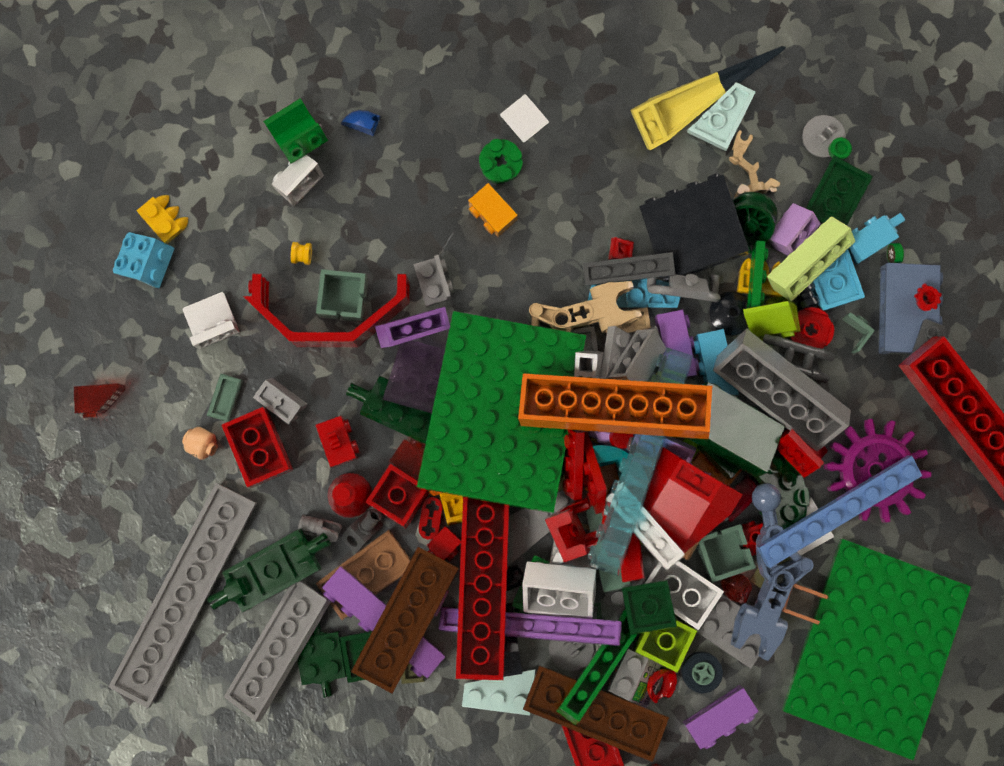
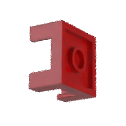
[545,497,605,562]

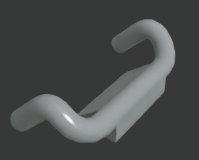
[647,274,721,303]

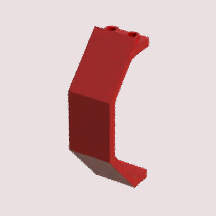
[243,274,410,347]

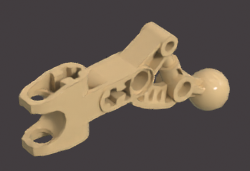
[529,281,642,333]

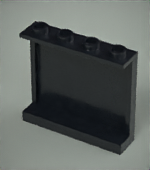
[639,173,752,282]

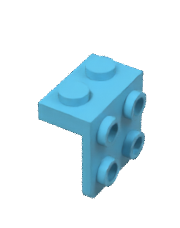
[113,232,175,289]

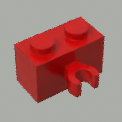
[315,416,360,468]

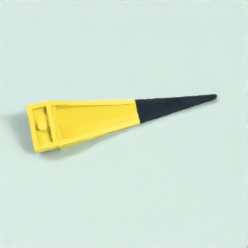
[630,46,786,150]

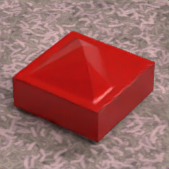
[608,237,634,260]

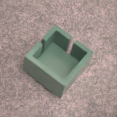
[316,269,368,322]
[697,524,756,583]

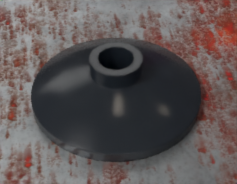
[709,292,749,336]

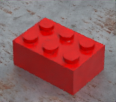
[221,407,293,488]

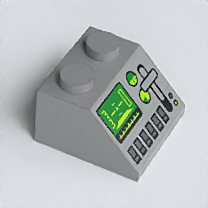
[606,648,667,708]

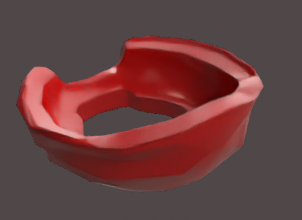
[647,668,677,703]

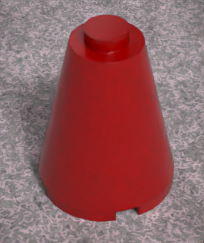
[328,473,372,518]

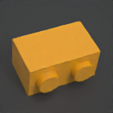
[468,183,518,237]

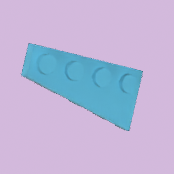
[587,279,680,308]

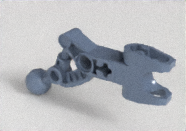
[731,483,814,661]

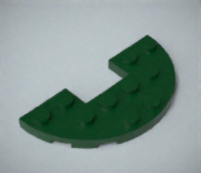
[697,445,809,530]

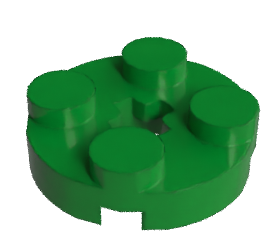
[479,139,523,184]

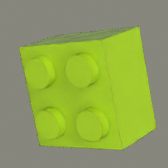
[633,619,697,673]

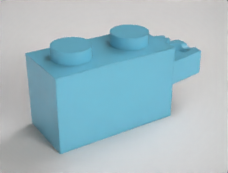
[848,213,905,265]

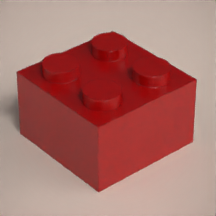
[366,464,429,529]

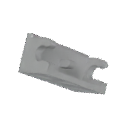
[253,378,308,424]

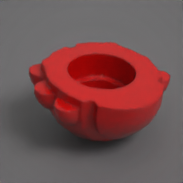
[914,284,942,311]

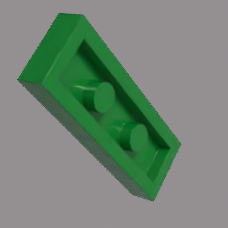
[747,241,768,309]

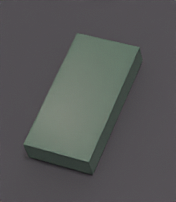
[207,373,243,422]

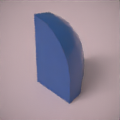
[341,110,381,136]

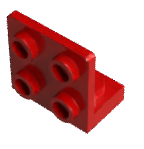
[777,428,828,478]

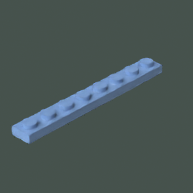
[756,455,922,568]

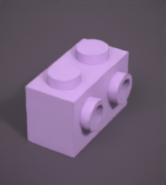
[768,203,820,256]

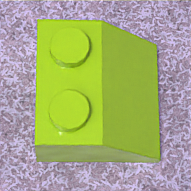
[743,301,801,341]

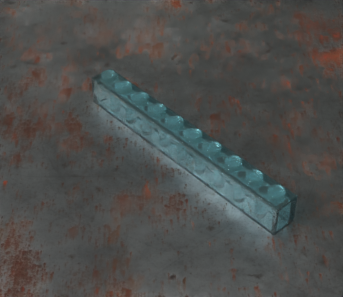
[588,347,693,576]

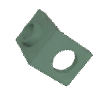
[842,312,875,354]

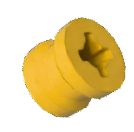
[291,242,312,265]

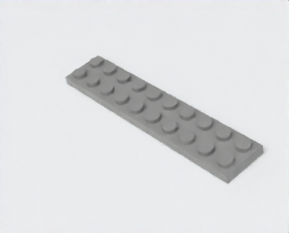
[109,483,257,708]

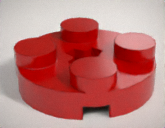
[789,307,834,349]

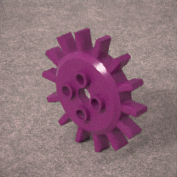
[824,419,931,523]

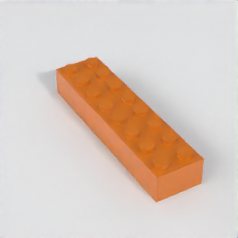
[518,374,712,439]

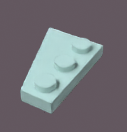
[687,82,755,151]
[462,668,535,715]

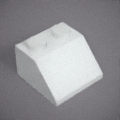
[272,155,324,207]

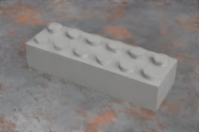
[713,329,851,451]

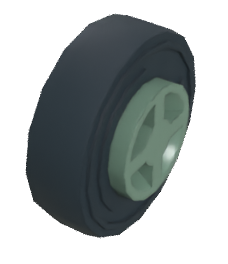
[681,651,723,694]

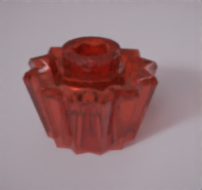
[721,574,752,604]

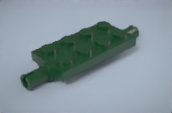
[346,376,434,444]
[208,529,331,613]

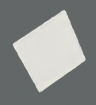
[500,94,549,143]

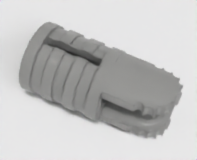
[298,514,342,542]

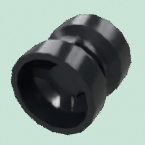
[797,282,820,310]

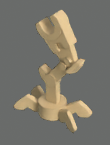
[729,130,780,198]

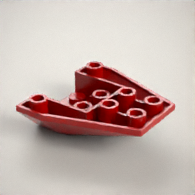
[642,446,743,553]

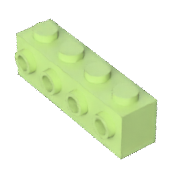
[767,216,855,302]

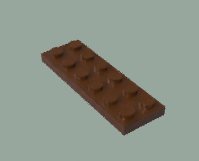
[351,547,459,694]
[523,665,669,762]

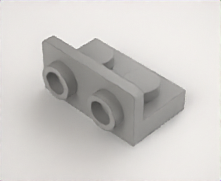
[414,255,454,307]

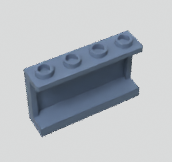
[879,263,943,354]

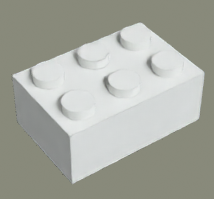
[645,561,724,630]
[523,562,596,619]

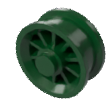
[733,192,778,245]

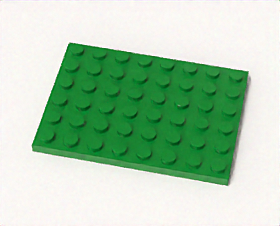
[417,311,586,514]
[781,539,971,761]

